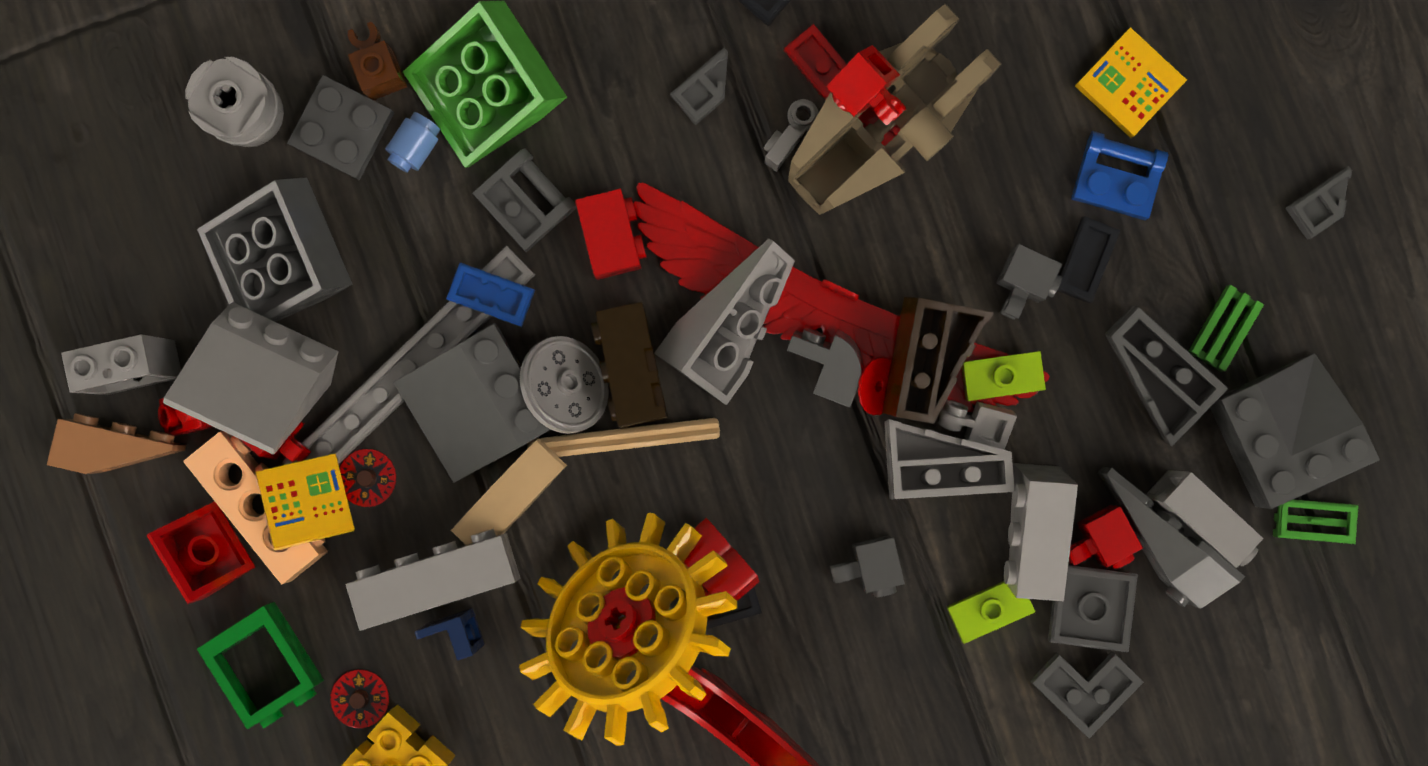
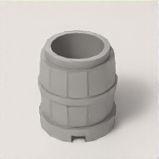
[185,57,284,147]

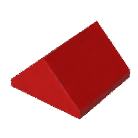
[146,501,255,604]

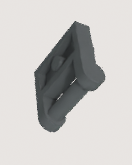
[473,148,577,252]

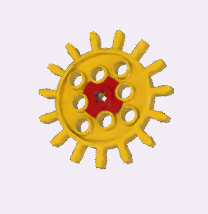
[519,513,737,746]

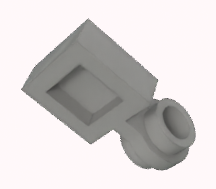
[763,99,819,172]
[938,400,1017,450]

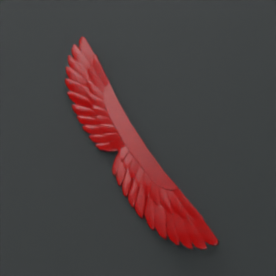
[633,183,1050,412]

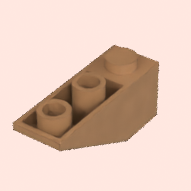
[47,413,186,474]

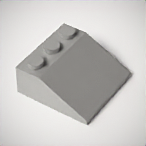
[163,302,339,455]

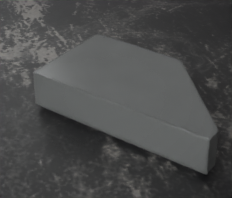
[670,48,728,125]
[1285,166,1352,240]

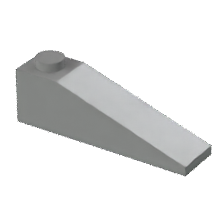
[654,239,795,405]

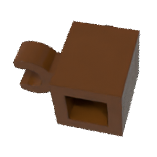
[348,22,408,100]

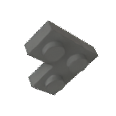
[1030,652,1144,739]

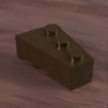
[882,297,994,424]
[591,302,668,428]

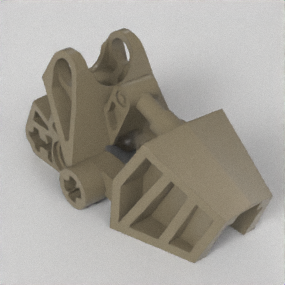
[788,4,1002,215]

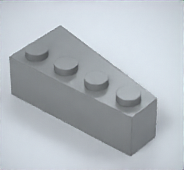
[345,529,521,631]

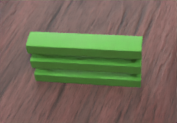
[1188,285,1264,372]
[1273,499,1358,544]

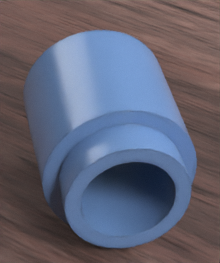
[385,112,440,173]

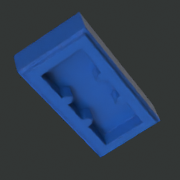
[446,263,535,327]

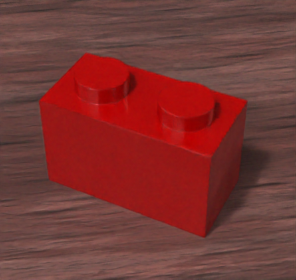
[575,189,647,280]

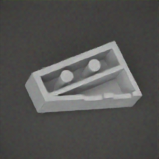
[884,419,1015,499]
[1004,463,1078,601]

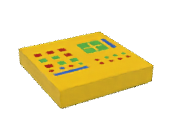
[1075,27,1187,138]
[256,453,354,551]

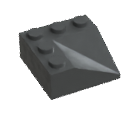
[1210,353,1380,509]

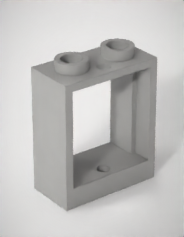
[61,334,181,395]
[1146,470,1264,568]

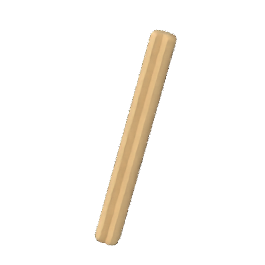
[527,418,720,457]

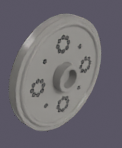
[520,336,609,434]

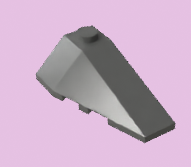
[1097,467,1245,609]

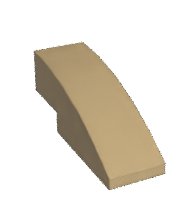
[451,438,567,545]

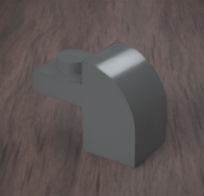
[787,328,863,408]

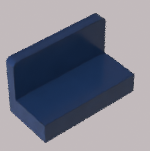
[414,608,485,661]

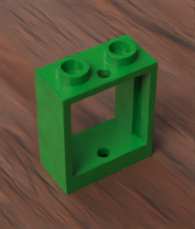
[197,602,324,730]

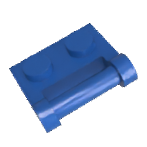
[1071,131,1168,220]

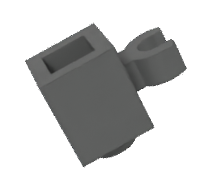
[996,244,1062,320]
[830,535,905,597]

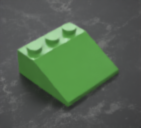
[403,1,567,168]

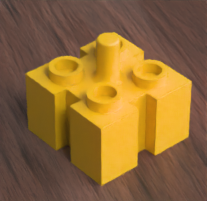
[341,704,456,766]

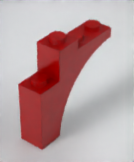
[661,666,820,766]

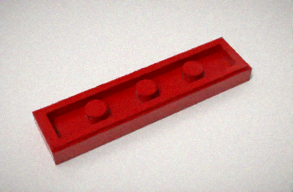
[783,24,901,146]

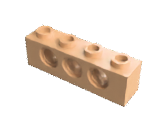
[183,431,328,585]

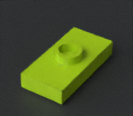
[961,351,1046,401]
[946,581,1035,644]

